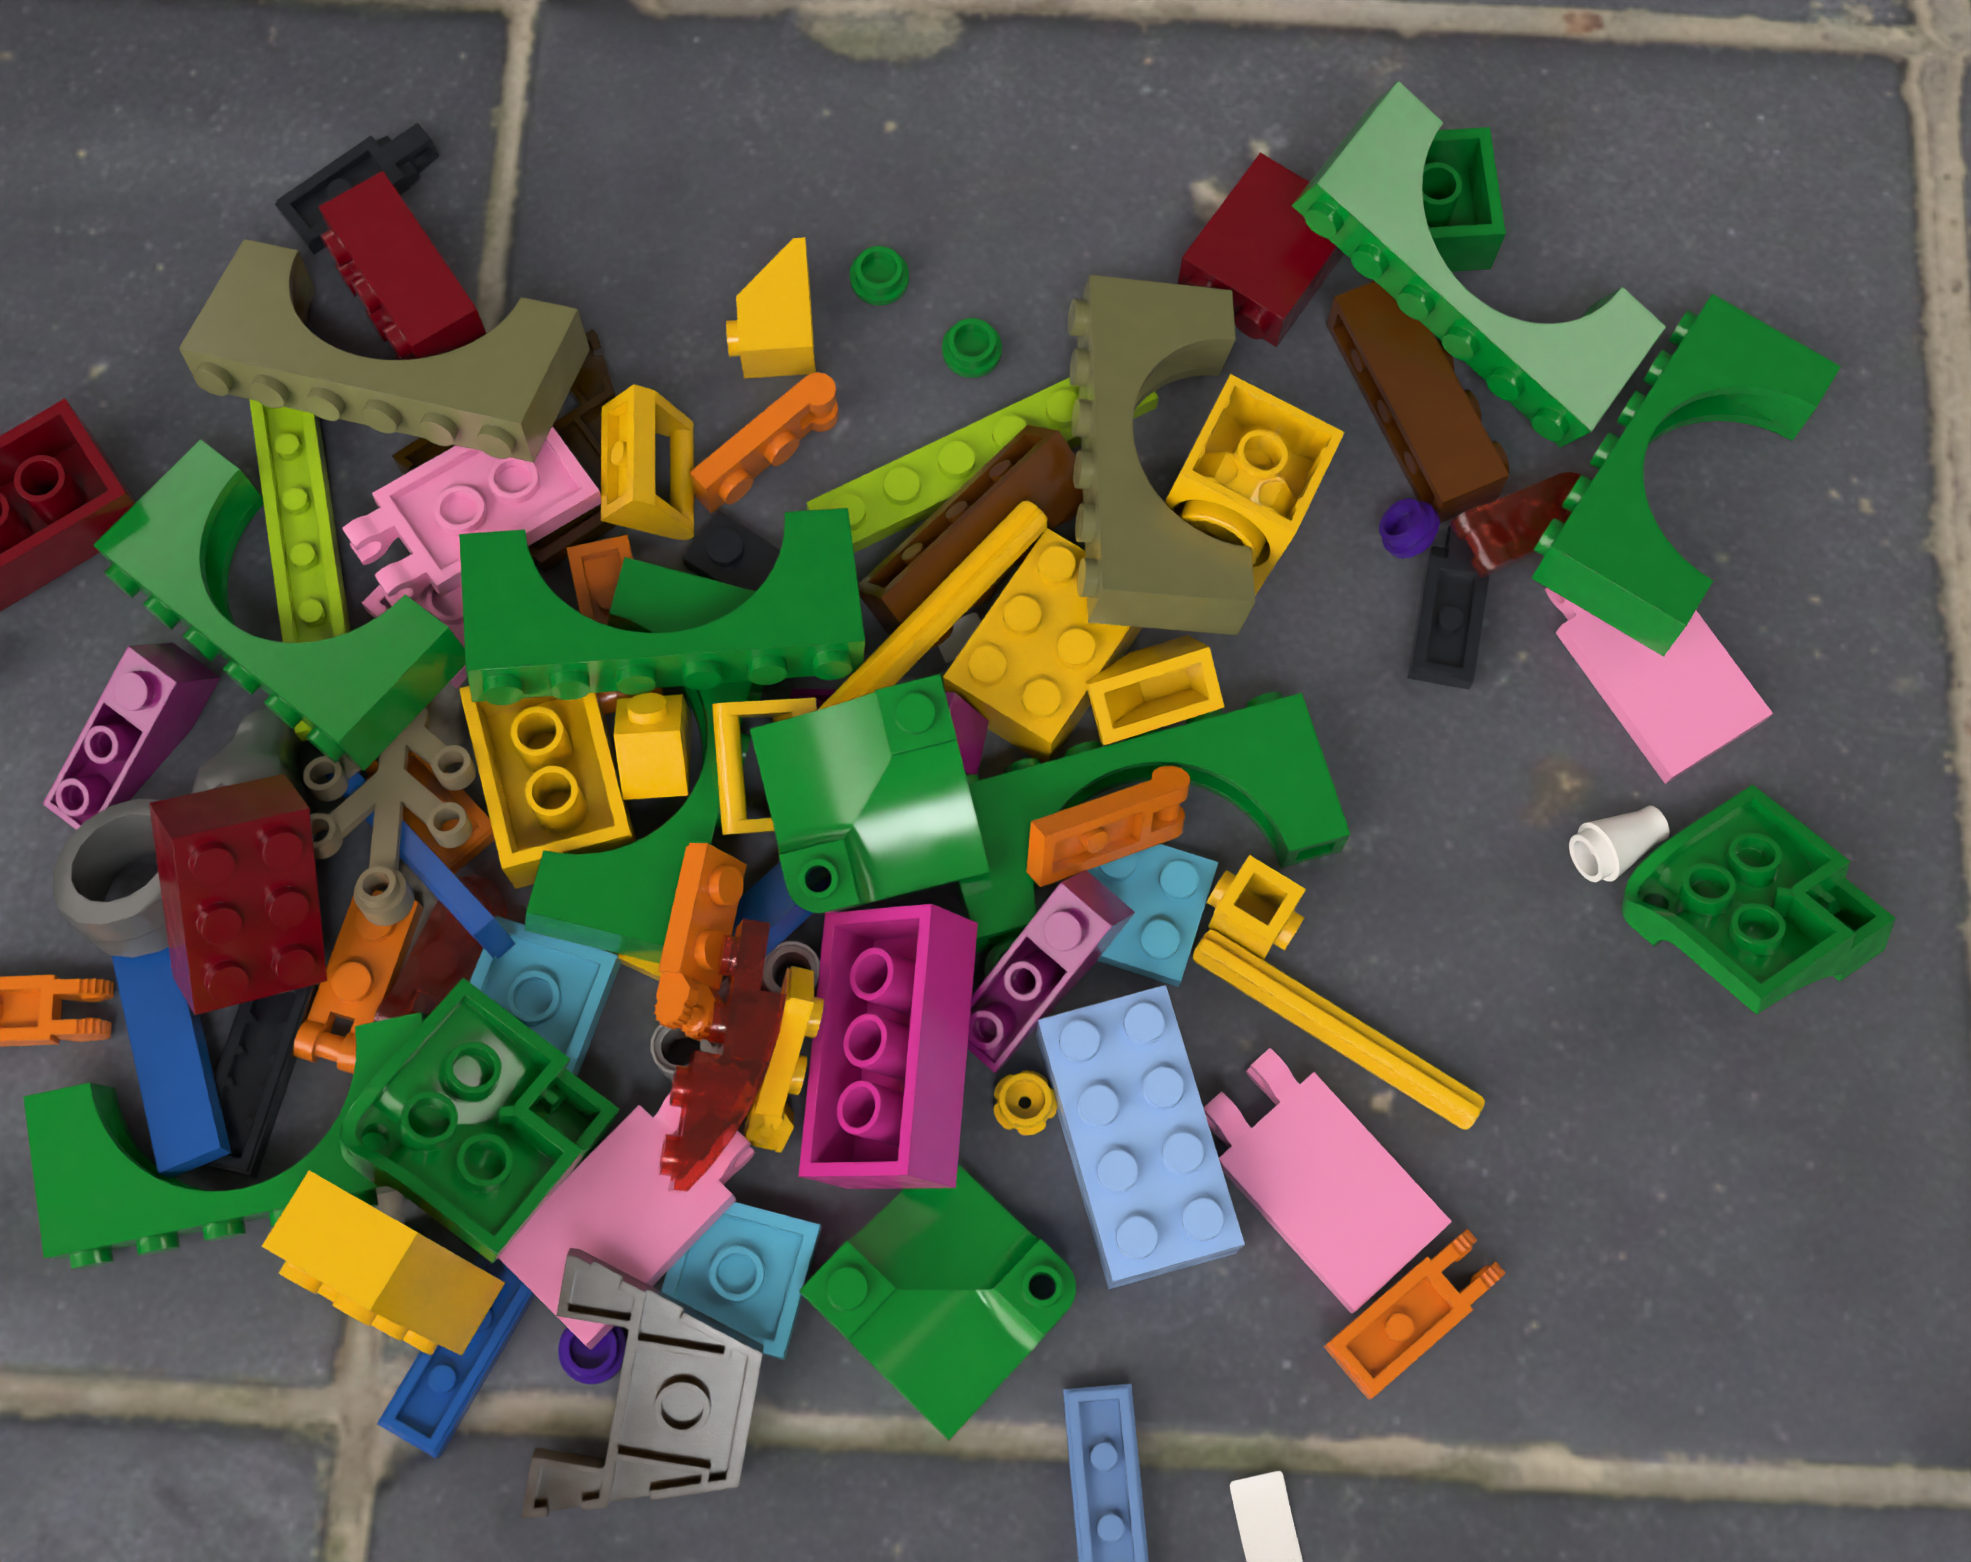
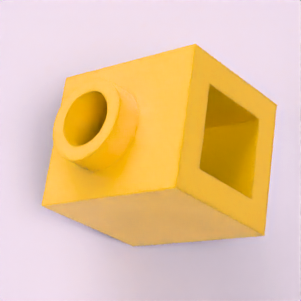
[1206,855,1306,960]

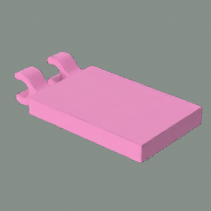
[343,426,601,607]
[1545,588,1773,784]
[1203,1048,1452,1314]
[498,1081,756,1350]

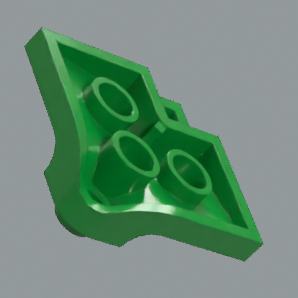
[750,674,990,914]
[1621,784,1896,1015]
[339,978,620,1263]
[799,1164,1076,1441]

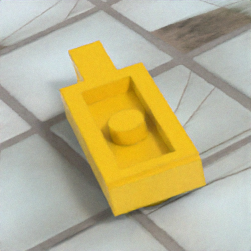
[743,966,824,1153]

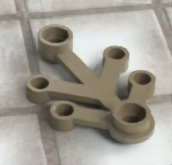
[303,707,476,926]

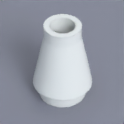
[1569,805,1669,882]

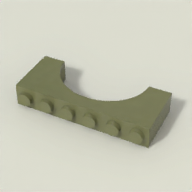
[179,239,590,463]
[1068,275,1255,635]

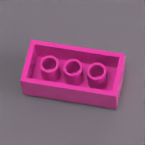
[798,904,978,1189]

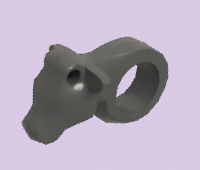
[53,708,316,958]

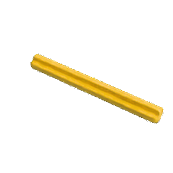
[818,500,1048,710]
[1192,929,1485,1130]

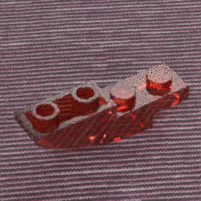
[659,919,787,1194]

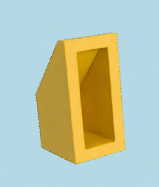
[726,237,816,379]
[1085,635,1224,745]
[613,693,693,800]

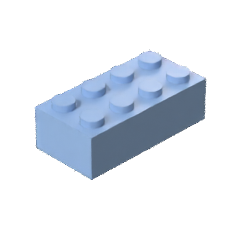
[1035,985,1245,1290]

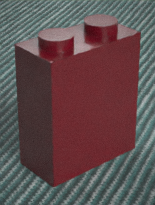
[1177,152,1344,347]

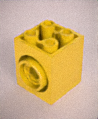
[1165,374,1345,596]

